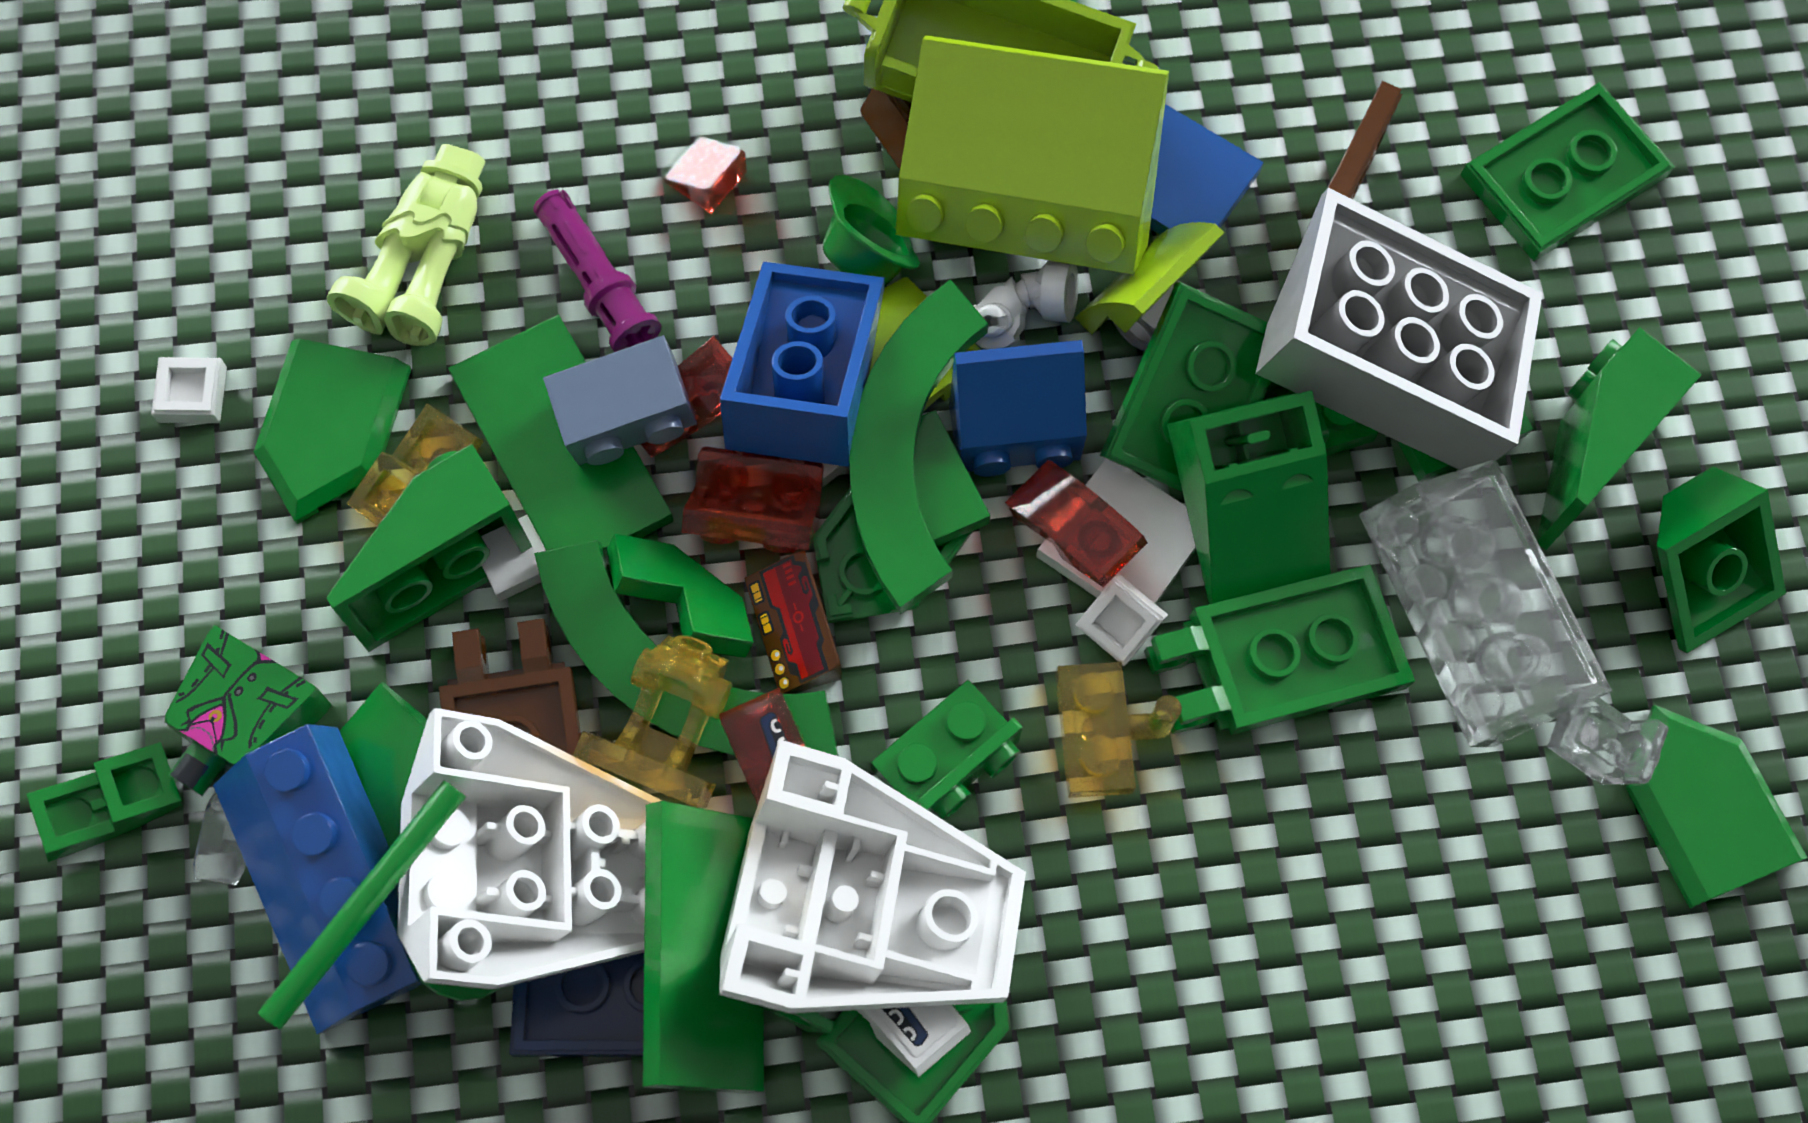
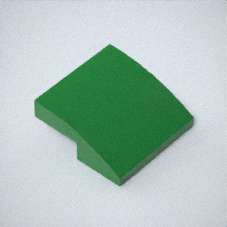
[340,682,427,848]

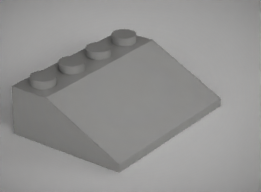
[1255,188,1542,476]

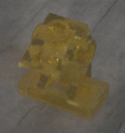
[573,635,732,808]

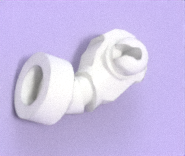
[973,260,1078,349]

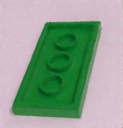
[448,314,674,556]
[643,801,764,1094]

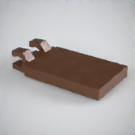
[439,618,585,762]

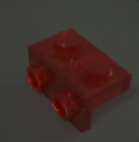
[682,446,824,553]

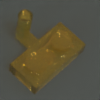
[1055,662,1182,798]

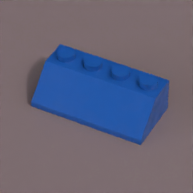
[213,724,423,1034]

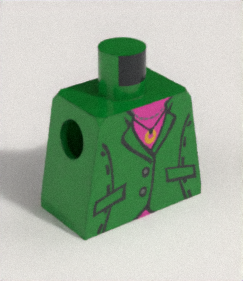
[164,625,332,797]

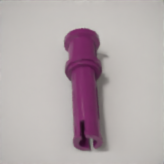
[533,189,662,352]

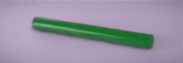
[258,780,466,1030]

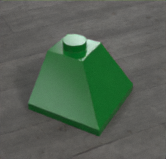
[1657,467,1786,654]

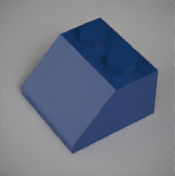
[949,340,1087,477]

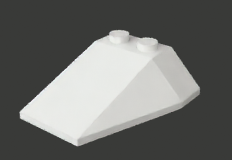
[720,740,1026,1013]

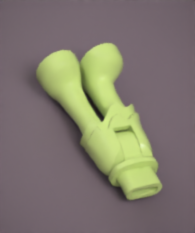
[326,144,485,346]

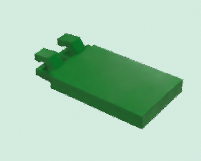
[1144,564,1415,735]

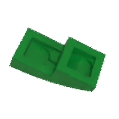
[26,742,182,862]

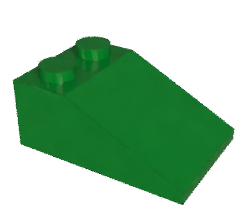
[1536,327,1702,550]
[326,444,532,652]

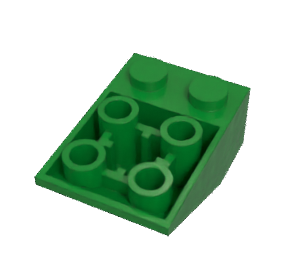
[1167,390,1331,604]

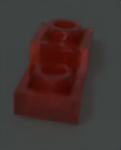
[1005,460,1148,587]

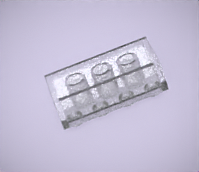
[1359,460,1613,747]

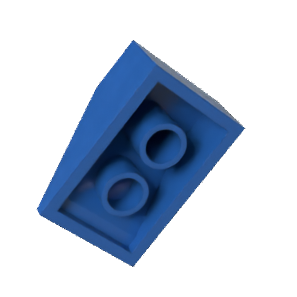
[720,261,884,467]

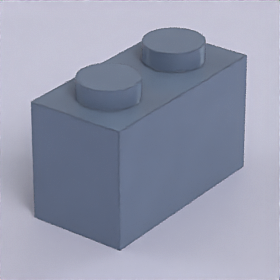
[543,335,697,465]

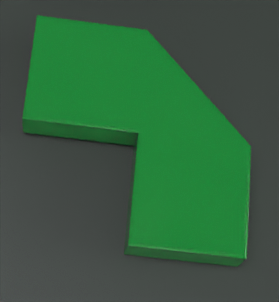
[607,533,754,658]

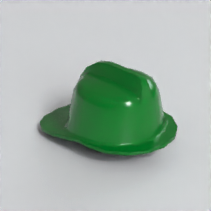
[822,175,920,287]

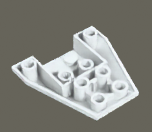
[398,708,662,989]

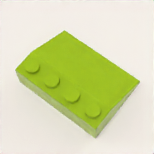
[896,35,1169,275]

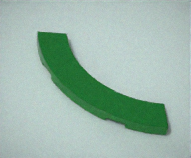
[849,279,988,615]
[534,540,839,761]

